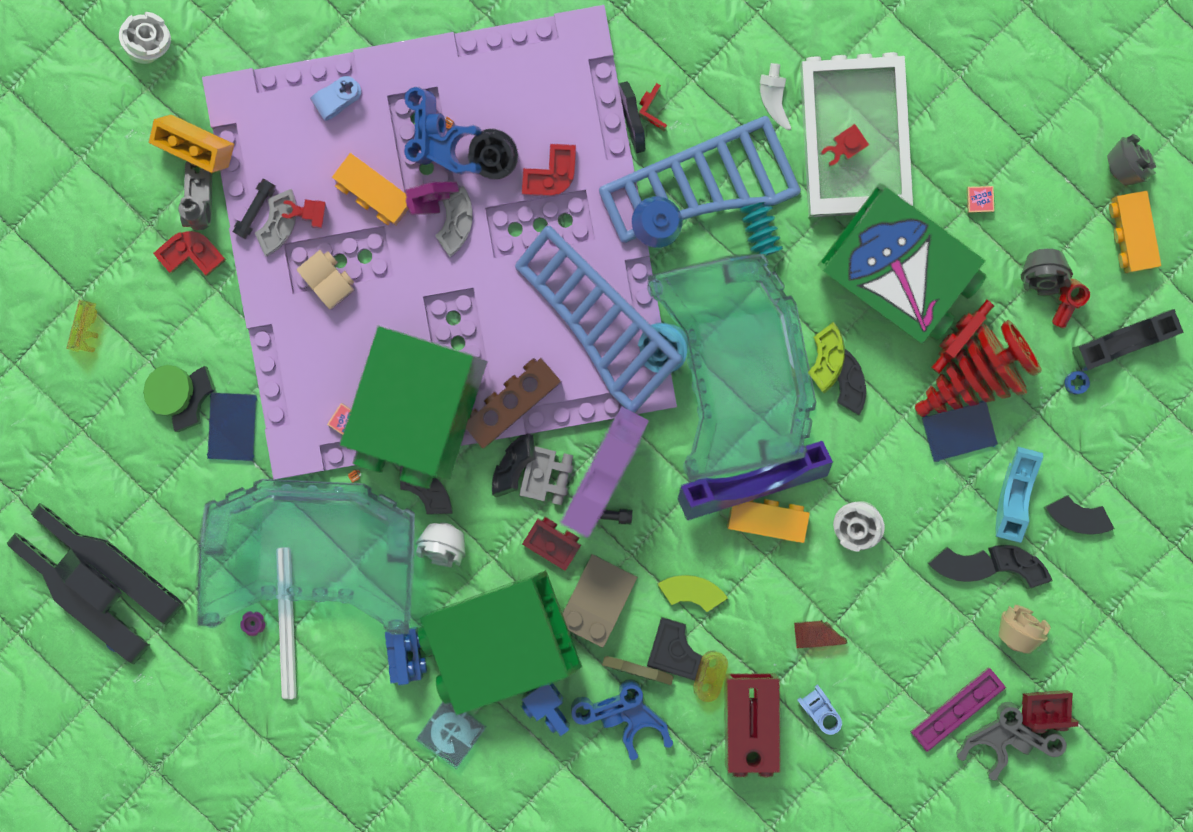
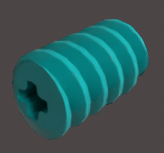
[740,202,783,258]

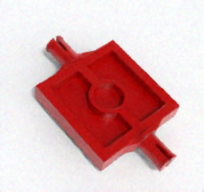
[931,300,994,374]

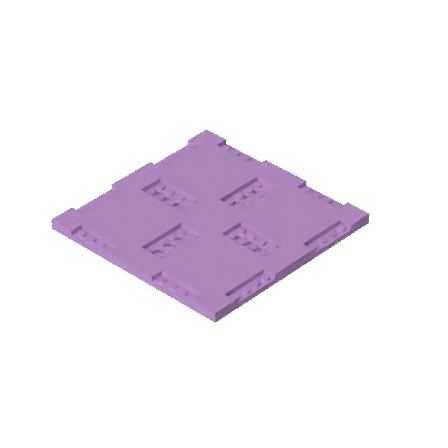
[202,5,677,480]

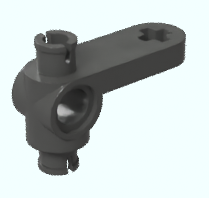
[178,161,212,230]

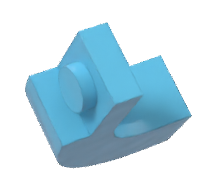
[996,447,1043,543]

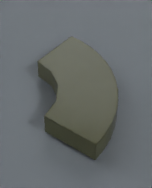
[602,656,673,685]

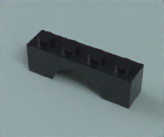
[1072,309,1184,371]

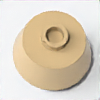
[998,605,1051,654]

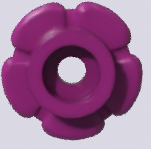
[240,611,266,636]

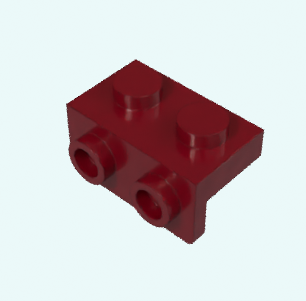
[522,517,582,571]
[1021,690,1079,733]

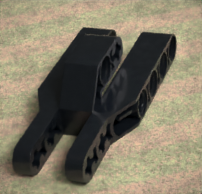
[7,503,183,664]

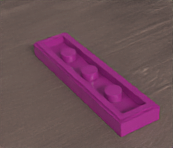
[910,667,1006,752]

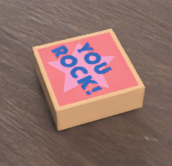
[967,186,994,213]
[327,403,351,435]

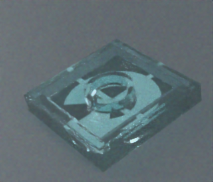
[415,702,487,769]

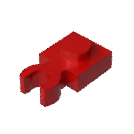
[821,124,869,167]

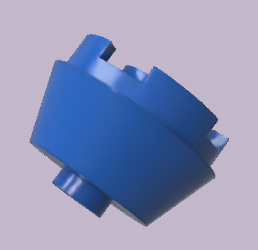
[632,196,683,248]

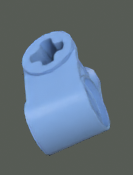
[310,76,362,121]
[797,684,842,735]

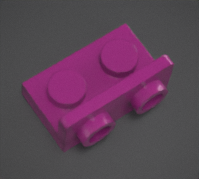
[405,182,459,215]

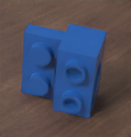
[385,627,427,685]
[521,683,570,736]

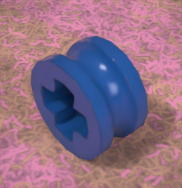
[1064,371,1090,394]

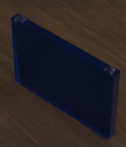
[207,393,257,461]
[921,401,998,462]

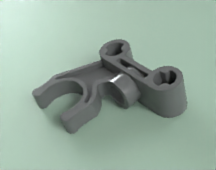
[956,702,1066,780]

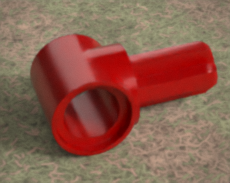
[1052,278,1090,328]

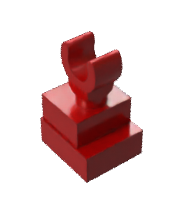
[281,199,326,229]

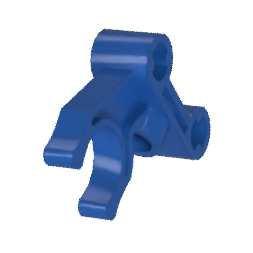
[404,87,482,175]
[571,679,673,760]

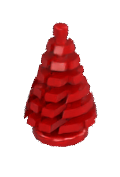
[915,319,1042,417]

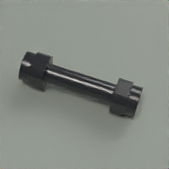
[232,179,276,239]
[599,508,633,525]

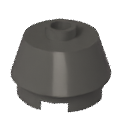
[1107,134,1156,186]
[1021,249,1073,295]

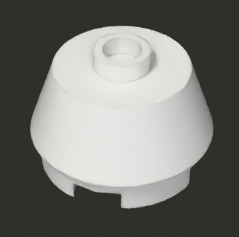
[119,12,171,64]
[833,501,885,551]
[416,523,465,567]

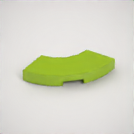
[808,322,845,393]
[657,575,728,612]

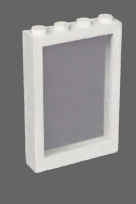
[800,52,913,217]

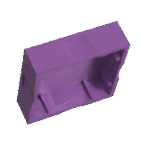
[560,406,649,538]

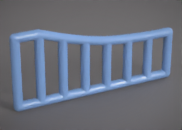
[599,116,801,243]
[515,226,682,413]

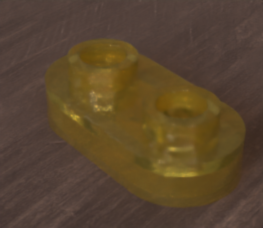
[693,650,728,702]

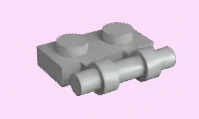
[520,446,574,505]

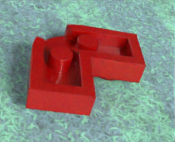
[522,144,576,196]
[153,231,226,276]

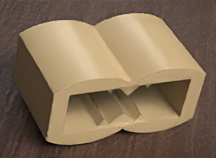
[296,250,355,310]

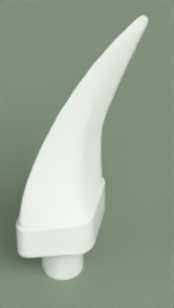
[760,63,791,130]

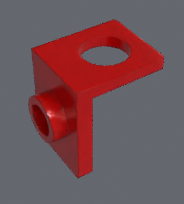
[639,83,667,132]

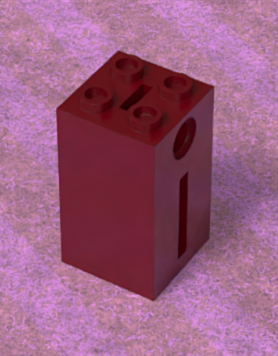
[724,673,780,777]

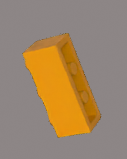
[148,115,234,173]
[332,153,409,226]
[1109,191,1161,274]
[727,499,810,543]

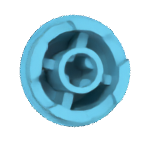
[638,323,688,373]

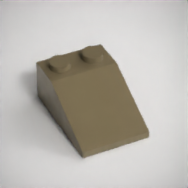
[562,554,637,648]

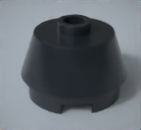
[468,129,518,179]

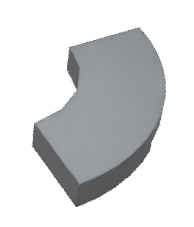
[435,186,473,258]
[255,189,296,257]

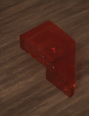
[794,620,848,648]

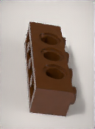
[466,358,562,449]

